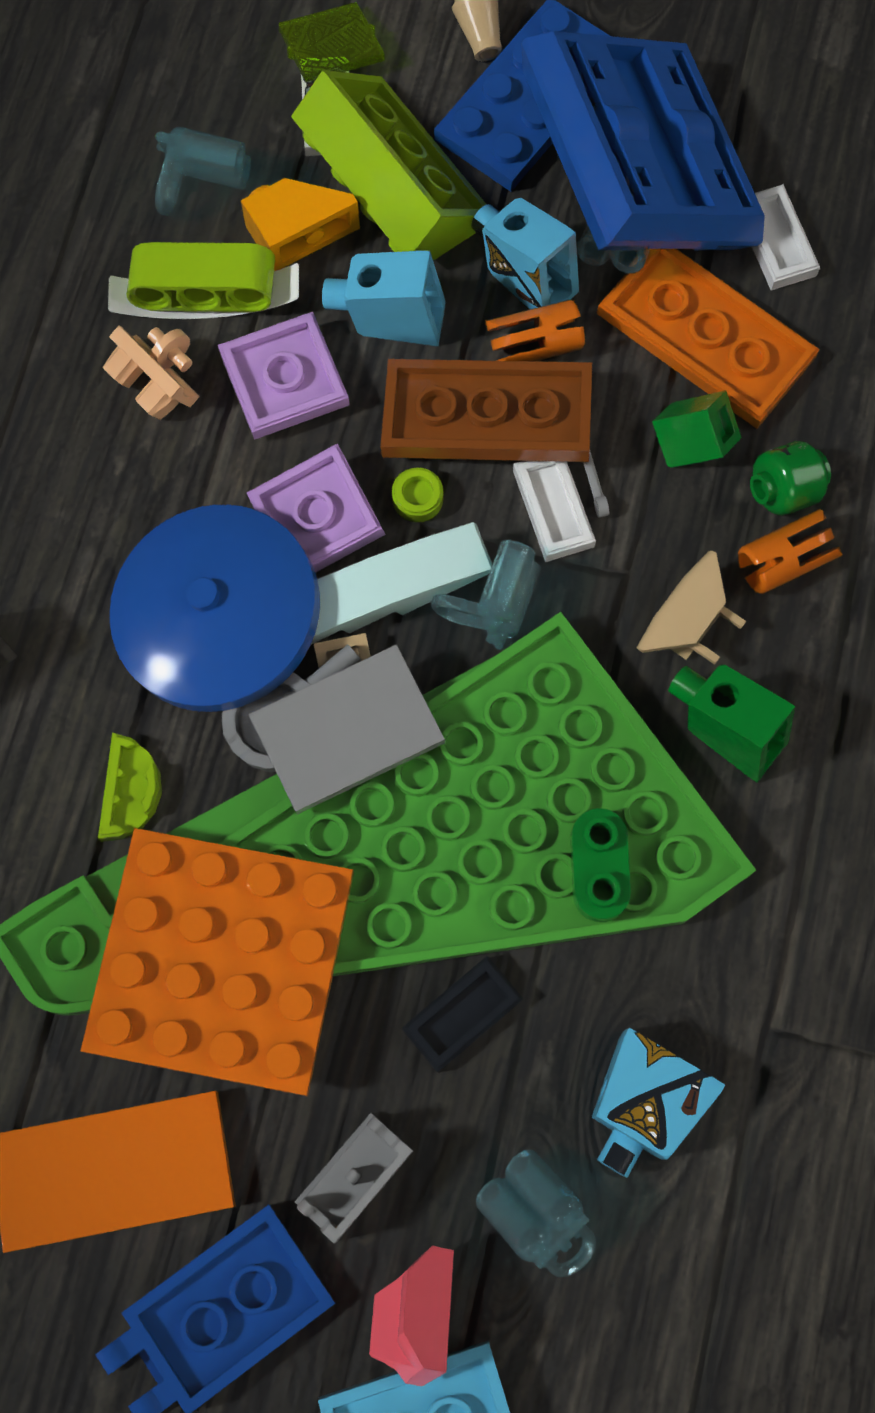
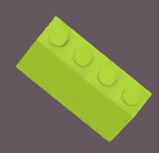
[291,70,487,260]

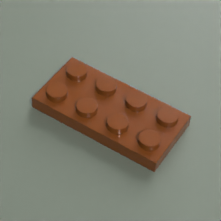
[380,359,592,462]

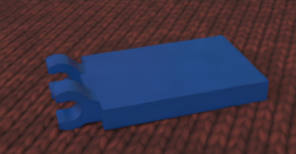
[95,1205,335,1413]

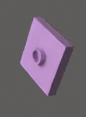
[218,311,350,440]
[247,444,386,572]

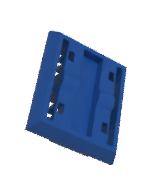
[521,31,765,250]

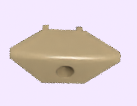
[637,551,746,665]

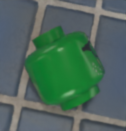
[750,441,831,516]

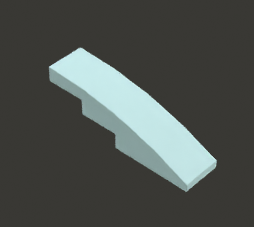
[311,522,495,644]

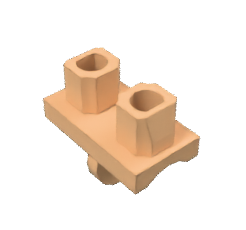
[103,325,200,420]

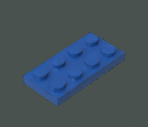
[434,0,610,192]

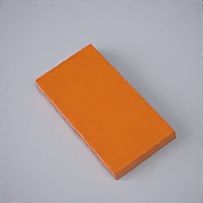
[597,249,820,429]
[0,1091,236,1253]

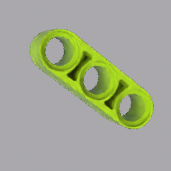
[126,242,275,312]

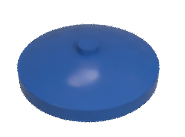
[110,505,320,712]

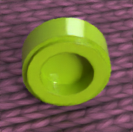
[392,468,443,522]

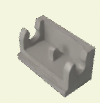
[295,1113,413,1244]

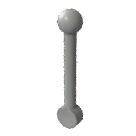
[583,452,609,518]

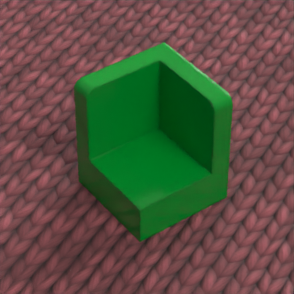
[652,390,742,468]

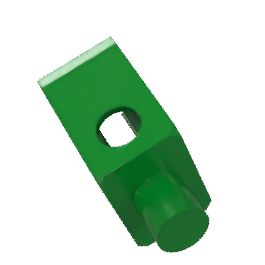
[668,664,795,783]

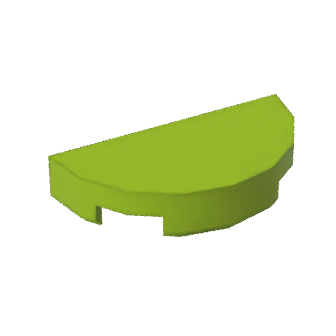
[98,733,162,842]

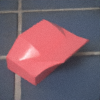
[369,1246,454,1387]

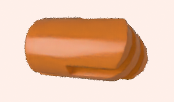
[486,300,585,361]
[738,509,843,594]

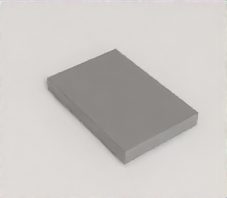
[249,644,445,815]

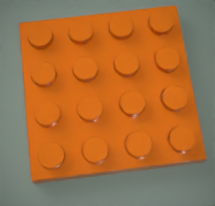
[80,828,354,1096]

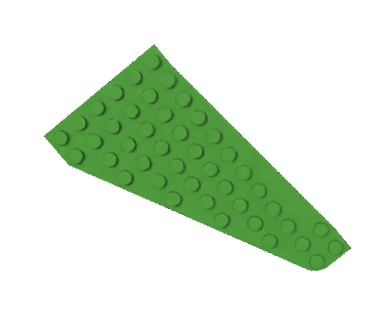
[0,612,756,1015]

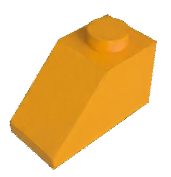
[241,178,360,271]

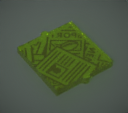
[278,2,385,82]

